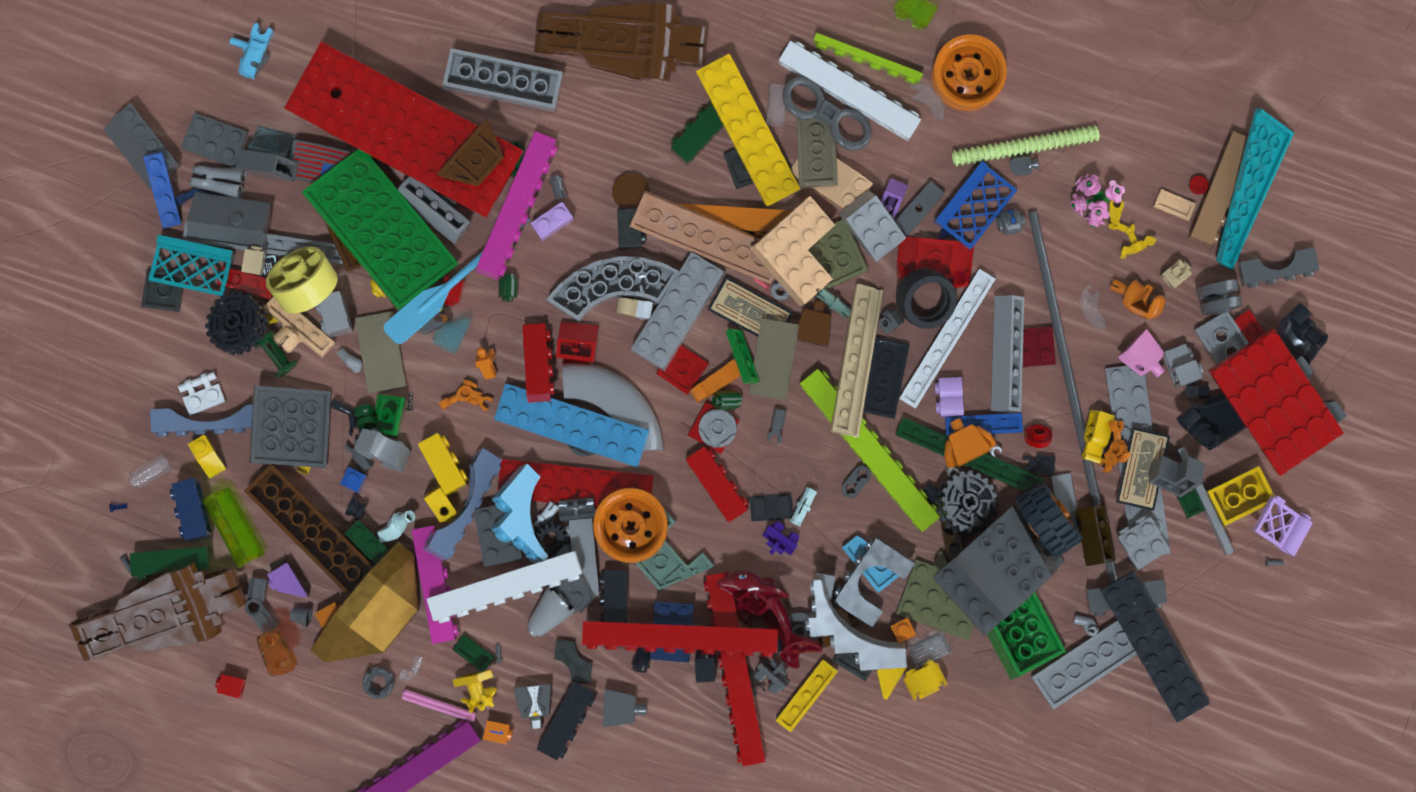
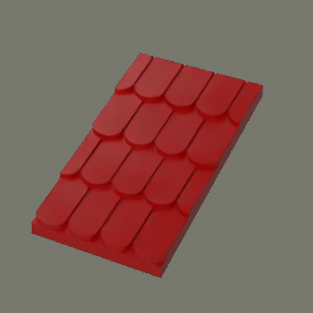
[1208,328,1344,476]

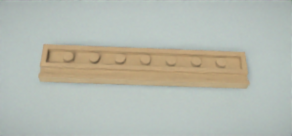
[830,284,883,438]

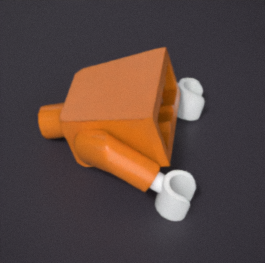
[944,418,1002,477]

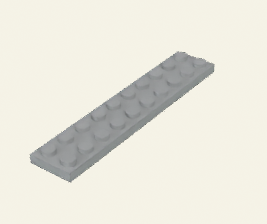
[1105,366,1170,555]

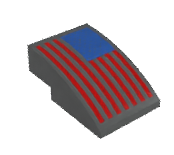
[289,139,353,184]

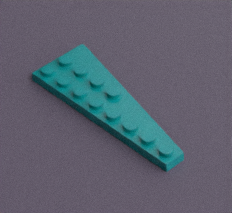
[1216,108,1294,270]

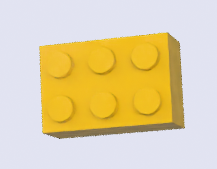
[418,433,469,497]
[1206,466,1275,527]

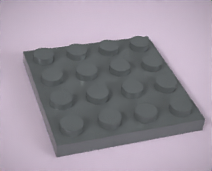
[249,386,331,468]

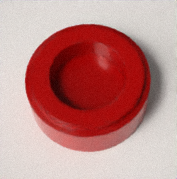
[1189,176,1209,195]

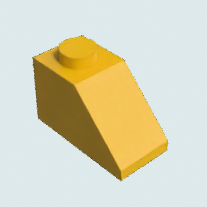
[188,435,226,479]
[876,667,907,700]

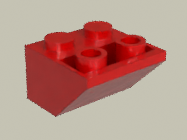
[556,321,599,364]

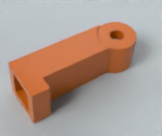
[690,359,741,403]

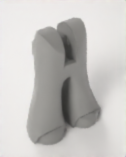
[189,166,247,199]

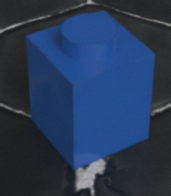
[340,467,368,494]

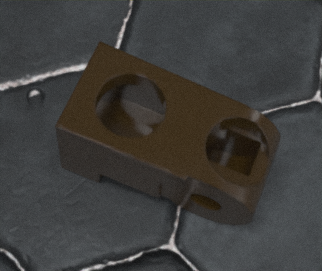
[941,525,963,562]

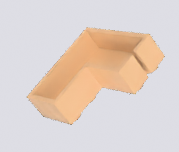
[749,196,835,306]

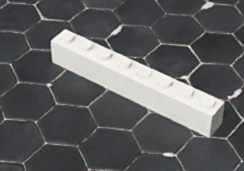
[778,41,921,141]
[427,551,583,624]

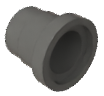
[290,607,312,627]

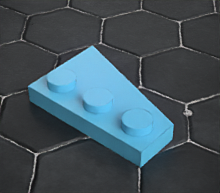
[842,536,899,593]

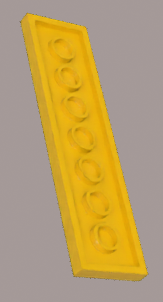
[695,53,800,207]

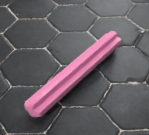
[402,690,476,722]

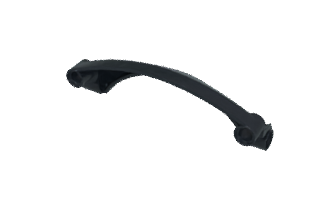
[1176,303,1328,450]

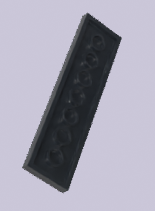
[1100,570,1210,723]

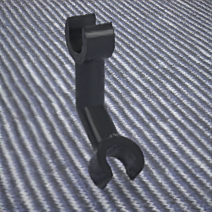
[330,399,361,437]

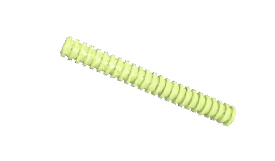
[952,125,1100,167]

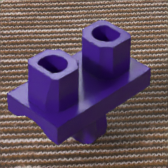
[762,521,799,556]

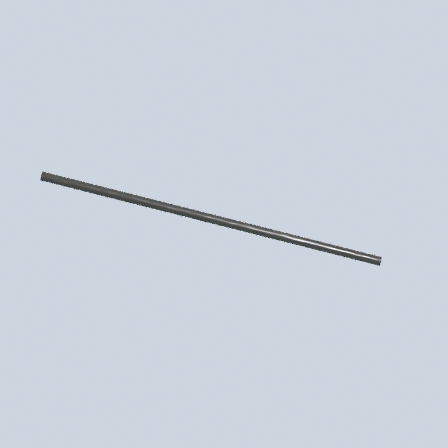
[1028,211,1118,583]

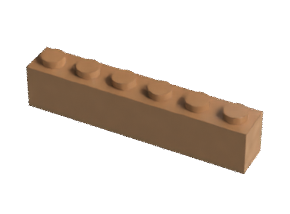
[1188,131,1248,247]

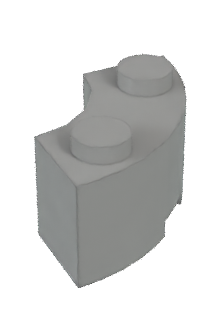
[354,428,411,472]

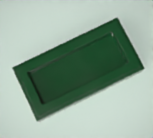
[452,634,495,671]

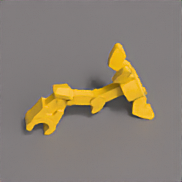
[1108,201,1156,260]

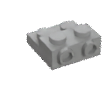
[1117,516,1170,570]

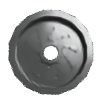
[1196,279,1243,316]

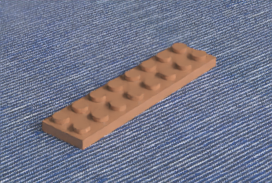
[630,191,774,285]

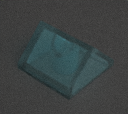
[248,126,295,159]

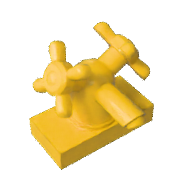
[453,670,497,713]

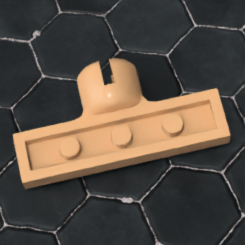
[264,297,335,358]

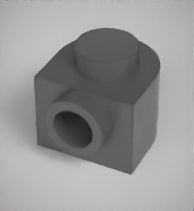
[878,308,905,334]

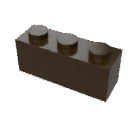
[1075,504,1116,567]

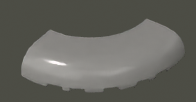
[547,256,679,323]
[562,362,664,452]

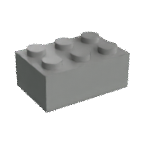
[838,190,906,262]

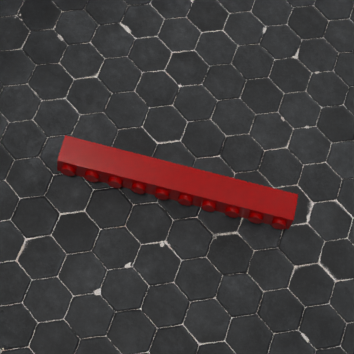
[703,571,766,767]
[582,621,778,657]

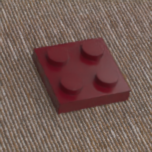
[1022,326,1056,368]

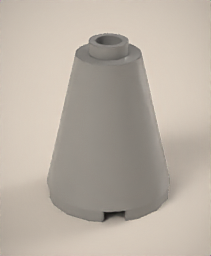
[527,586,577,637]

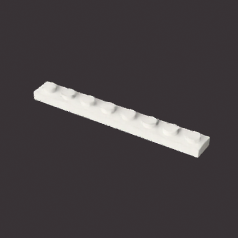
[899,269,995,409]

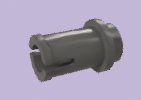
[549,175,567,200]

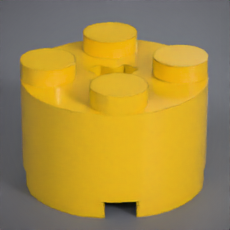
[903,660,948,701]

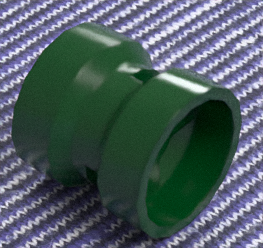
[353,404,377,430]

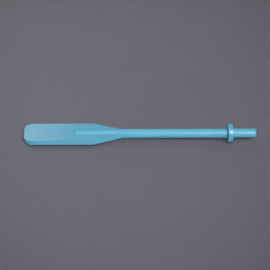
[384,219,529,344]

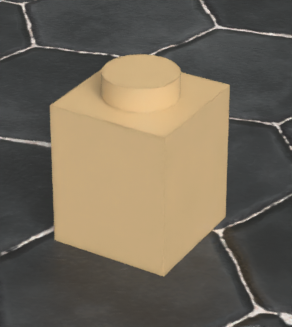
[241,245,267,275]

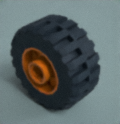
[1015,481,1083,557]

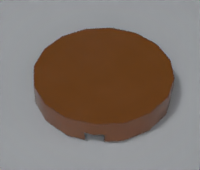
[612,173,650,209]

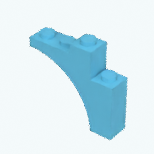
[491,464,548,564]

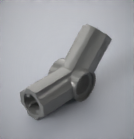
[245,578,279,635]

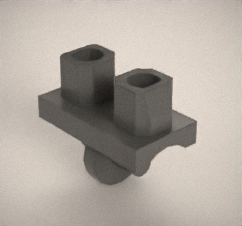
[558,498,595,521]
[754,659,790,694]

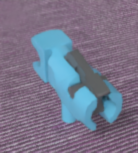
[230,23,274,79]

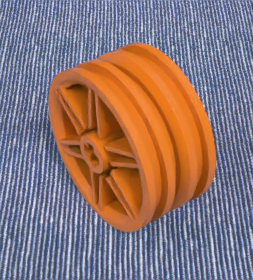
[931,34,1007,111]
[593,488,668,563]

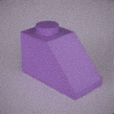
[881,178,908,220]
[267,563,309,598]

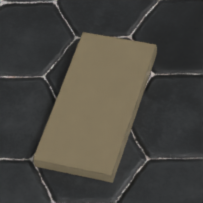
[796,117,838,188]
[355,311,407,394]
[749,318,799,400]

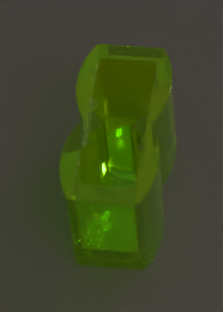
[893,0,938,30]

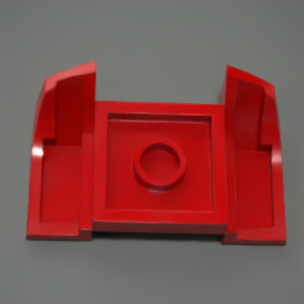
[896,237,974,288]

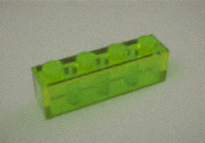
[202,487,265,568]

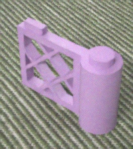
[1252,495,1313,557]

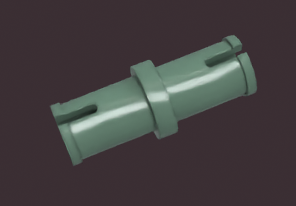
[815,287,851,318]

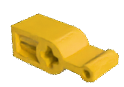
[1082,410,1115,464]

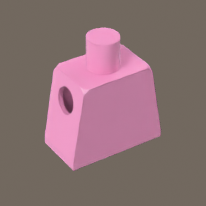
[1118,329,1165,378]

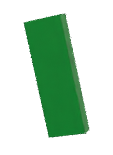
[725,328,759,384]

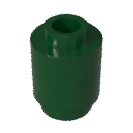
[498,274,518,302]
[712,390,742,410]

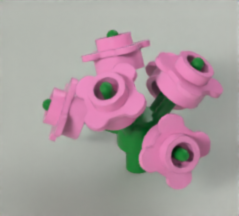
[1070,174,1125,227]

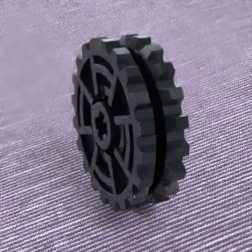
[205,291,269,355]
[934,471,998,536]

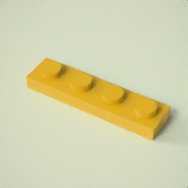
[775,660,838,732]

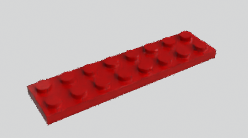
[497,459,654,514]

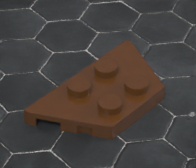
[437,119,504,187]

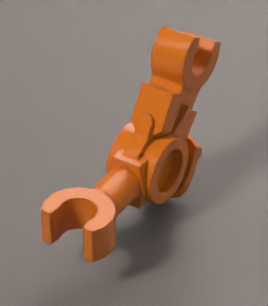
[438,380,493,411]
[1098,420,1130,473]

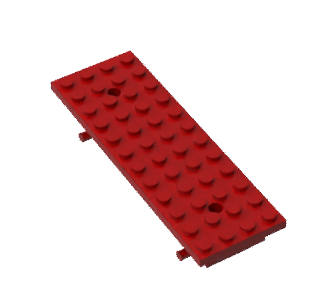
[284,42,523,218]

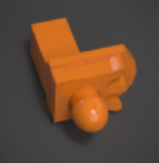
[475,347,497,380]

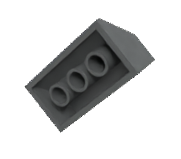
[104,103,180,189]

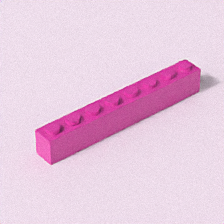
[476,131,558,281]

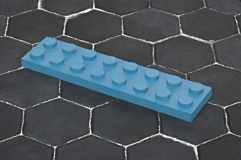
[494,383,650,467]

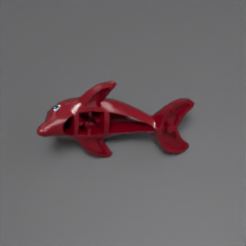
[716,570,823,669]

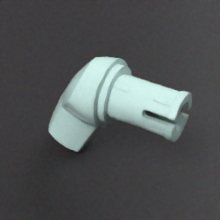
[375,510,415,543]

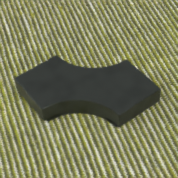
[554,640,592,682]

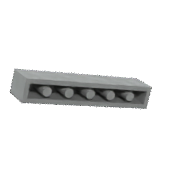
[991,295,1024,413]

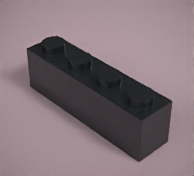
[600,570,628,648]
[537,681,596,760]

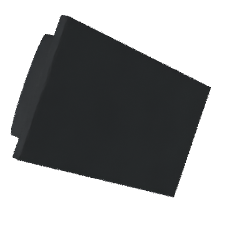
[749,493,793,522]

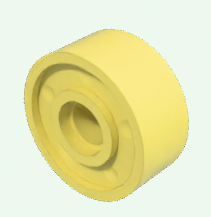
[266,247,338,313]

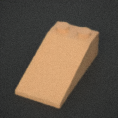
[790,158,873,211]

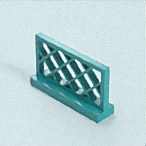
[149,235,235,297]

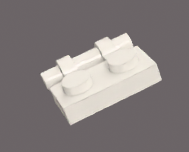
[178,371,226,416]

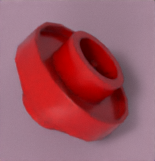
[1024,424,1053,448]

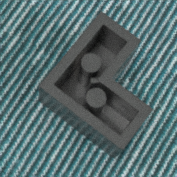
[1148,456,1205,497]

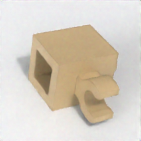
[1160,260,1192,291]

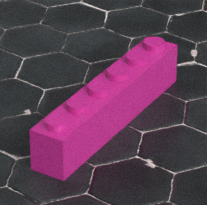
[412,526,459,644]

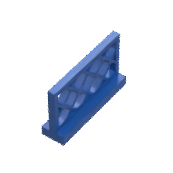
[934,161,1017,250]

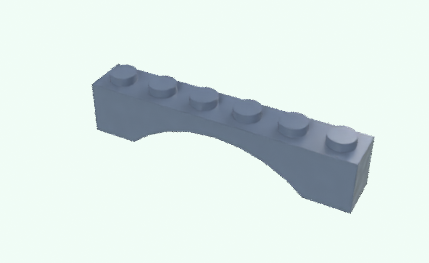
[150,404,253,437]
[423,448,502,561]

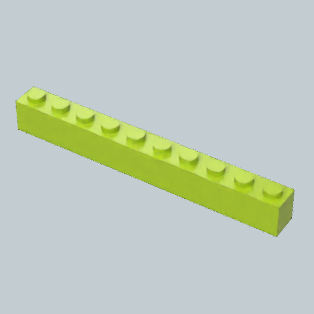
[800,369,939,533]

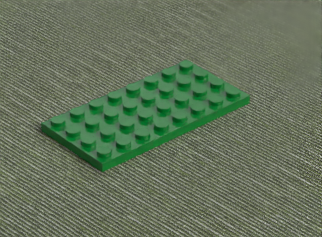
[301,149,459,311]

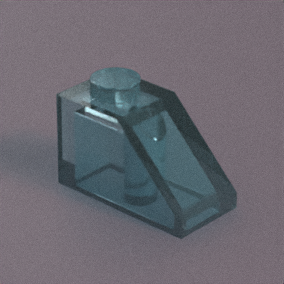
[432,318,472,355]

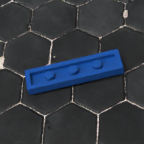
[143,151,182,228]
[945,413,1023,437]

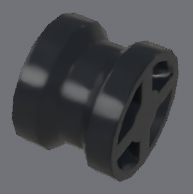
[345,498,367,521]

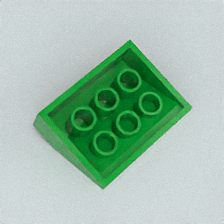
[987,592,1066,680]

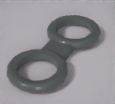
[782,77,872,151]

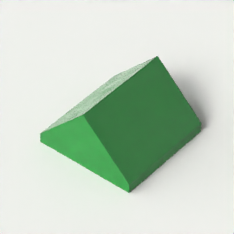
[370,394,407,438]

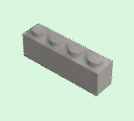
[398,177,470,244]
[566,518,600,596]

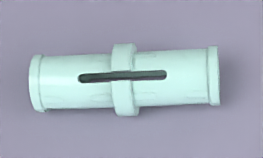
[790,487,818,527]

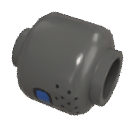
[996,209,1025,235]

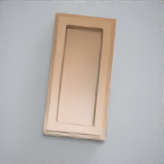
[1153,189,1196,221]

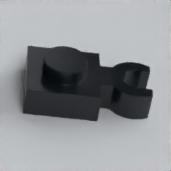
[1021,455,1056,476]

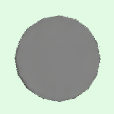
[699,409,737,448]

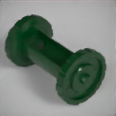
[254,331,298,378]

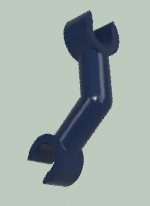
[175,188,219,205]

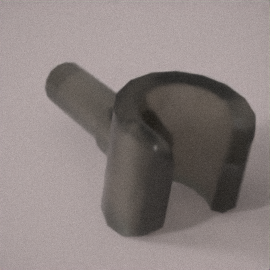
[748,669,765,696]

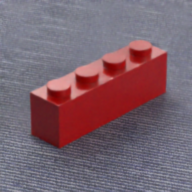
[522,323,554,403]
[685,446,749,524]

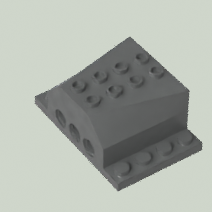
[932,505,1065,636]

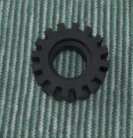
[534,520,568,557]

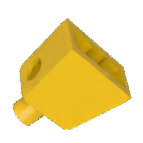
[423,485,457,524]

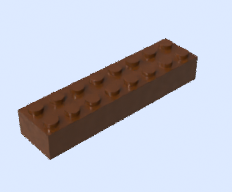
[244,464,374,597]

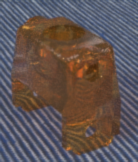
[256,629,298,677]

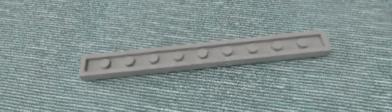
[182,222,343,265]

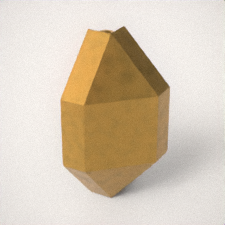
[310,542,419,663]

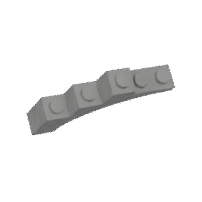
[805,574,907,671]

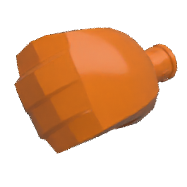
[1110,279,1166,320]

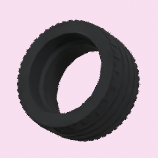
[895,268,957,329]

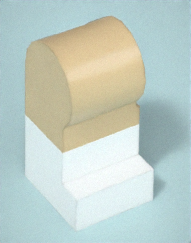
[616,298,653,321]

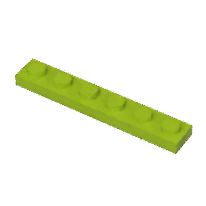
[813,33,923,84]

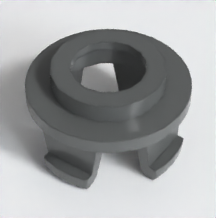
[362,667,395,699]

